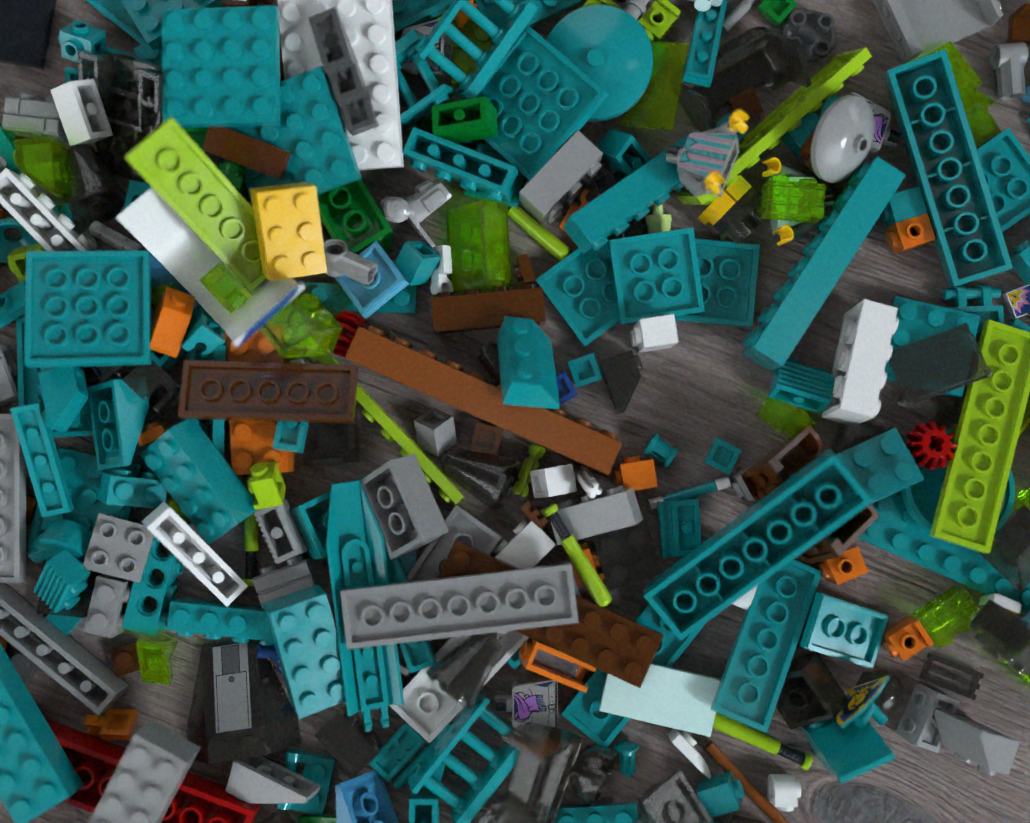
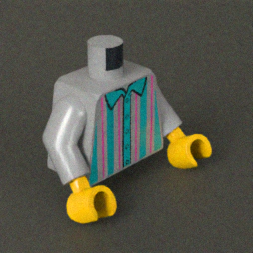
[666,109,749,197]

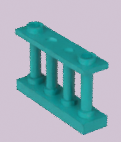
[412,0,538,100]
[395,29,457,132]
[407,690,536,823]

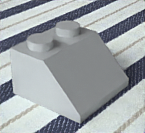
[934,709,1020,776]

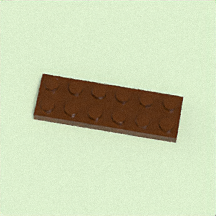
[178,360,358,424]

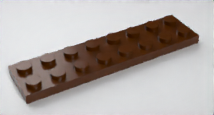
[438,539,663,688]

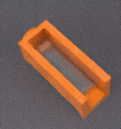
[519,638,597,693]

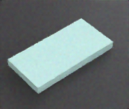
[599,663,721,737]

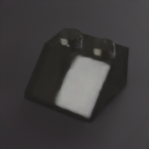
[977,505,1030,592]
[776,652,848,729]

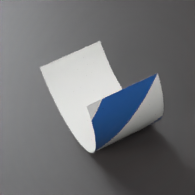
[116,187,305,348]

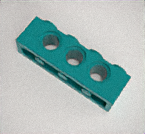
[121,522,191,636]

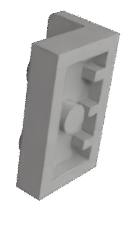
[896,683,960,753]

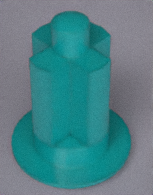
[613,740,639,778]

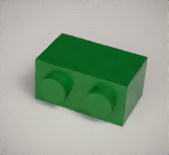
[432,96,498,143]

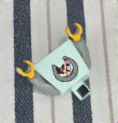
[762,157,834,246]

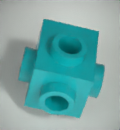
[58,21,106,67]

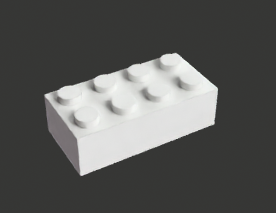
[821,299,899,426]

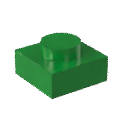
[757,0,797,28]

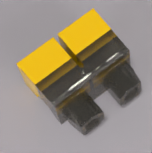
[698,175,768,245]

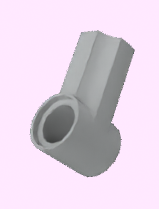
[989,42,1028,101]
[323,239,378,286]

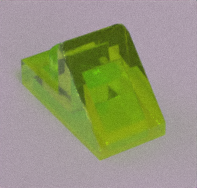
[960,87,1001,147]
[755,397,817,439]
[136,637,178,685]

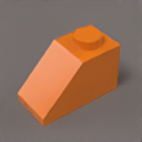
[150,287,195,358]

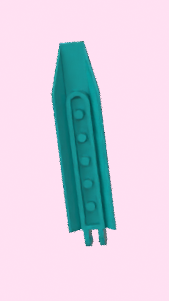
[326,480,404,732]

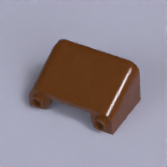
[742,425,880,563]

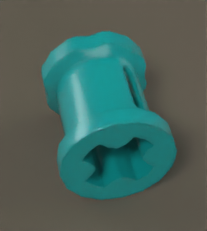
[642,433,679,468]

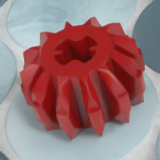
[325,309,367,357]
[905,422,957,471]

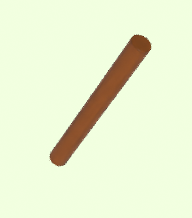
[704,741,789,823]

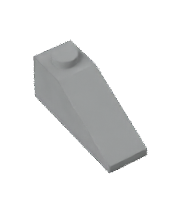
[225,750,321,803]

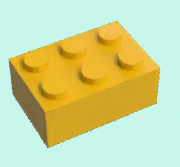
[250,181,327,281]

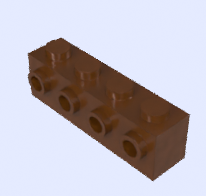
[431,284,546,335]

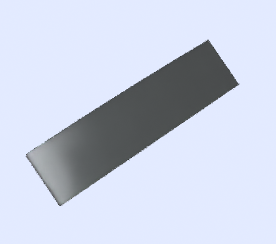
[309,7,379,136]

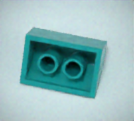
[497,316,560,409]

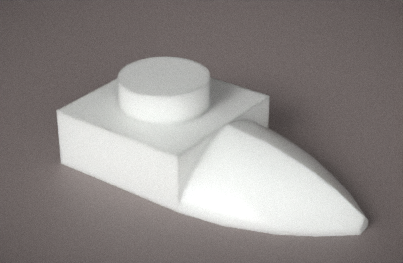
[668,728,711,779]

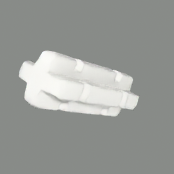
[88,221,142,251]
[574,465,602,498]

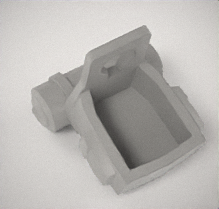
[380,179,452,248]

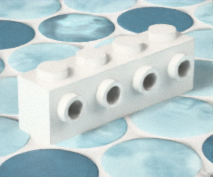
[0,168,95,251]

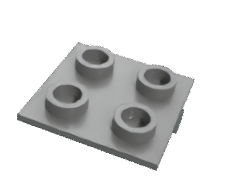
[83,513,154,583]

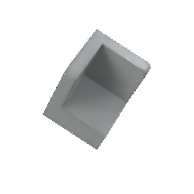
[414,407,457,457]

